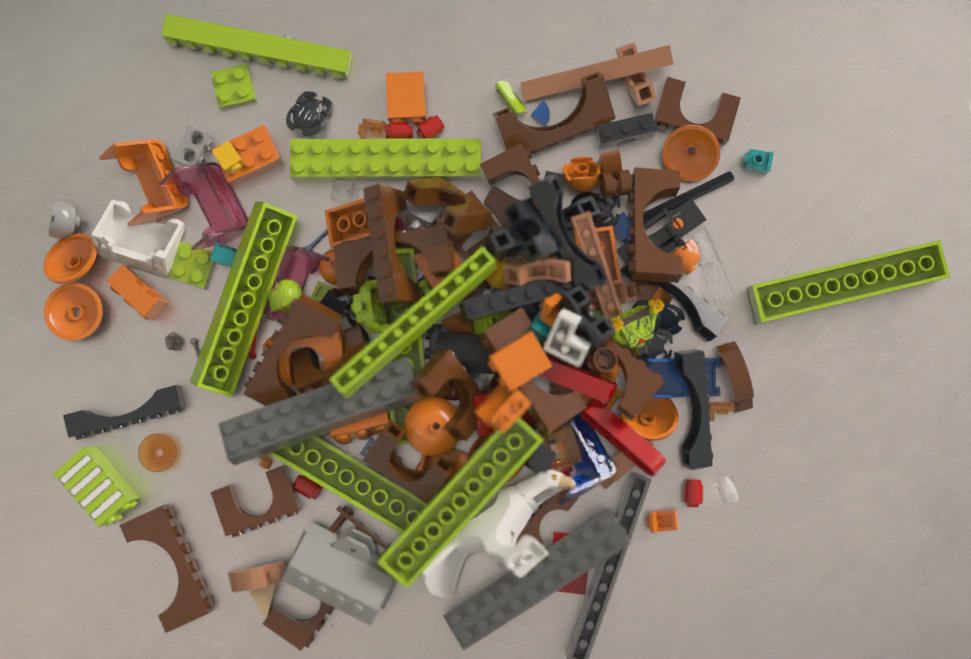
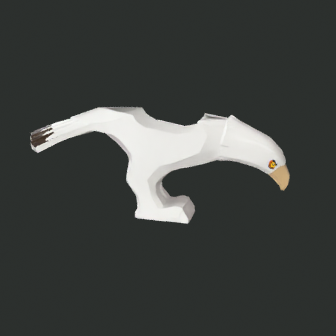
[421,470,576,599]

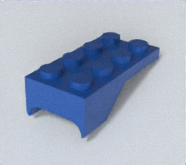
[643,358,721,398]

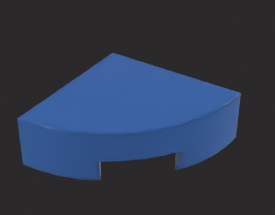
[531,100,550,127]

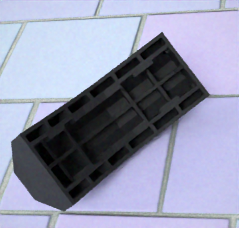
[435,333,498,374]

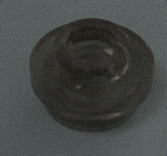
[165,332,182,351]

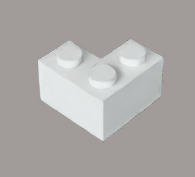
[543,309,592,367]

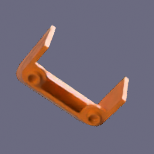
[99,139,188,226]

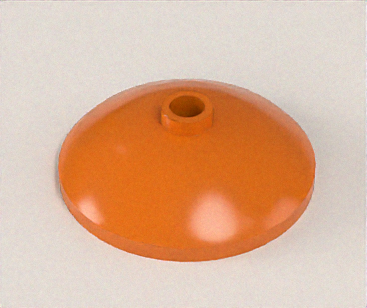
[662,125,720,182]
[43,233,97,284]
[44,283,103,341]
[404,397,459,456]
[620,398,679,441]

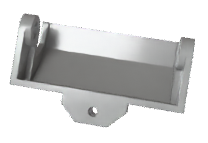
[282,521,398,626]

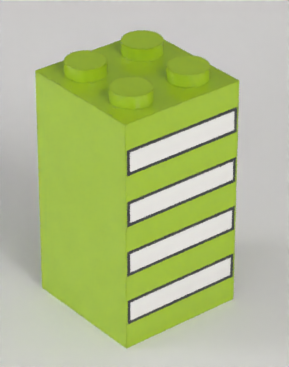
[53,446,141,527]

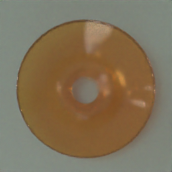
[138,433,177,472]

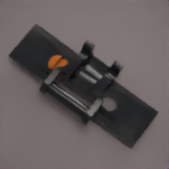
[617,198,707,263]

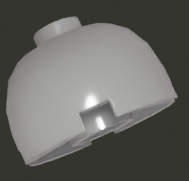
[49,200,81,238]

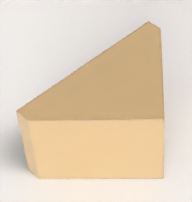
[250,583,279,617]

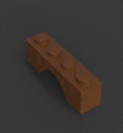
[516,489,580,545]

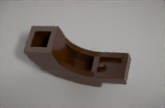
[716,341,754,413]

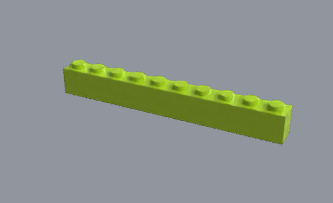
[161,14,352,79]
[330,247,497,399]

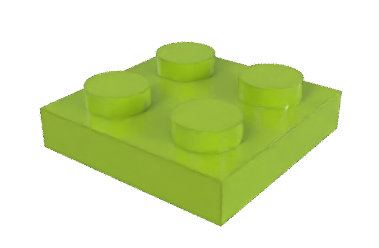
[210,63,257,110]
[168,241,215,290]

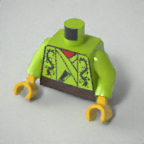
[352,280,390,334]
[609,298,664,355]

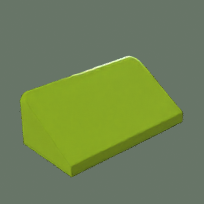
[495,81,528,119]

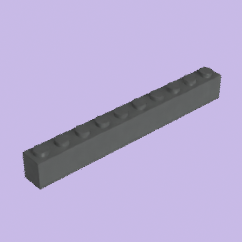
[566,471,652,659]

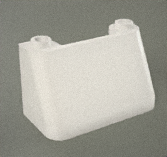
[92,200,185,277]

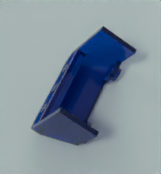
[531,412,615,505]

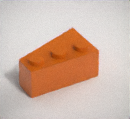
[107,264,170,320]

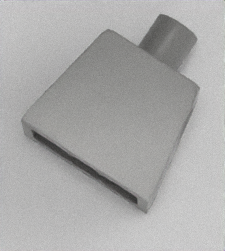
[405,203,446,231]

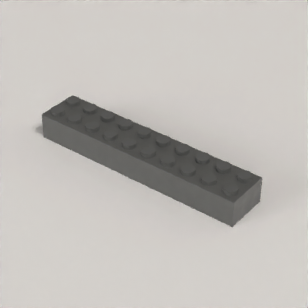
[218,357,422,465]
[443,509,632,651]

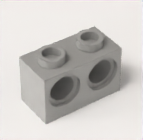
[173,125,213,172]

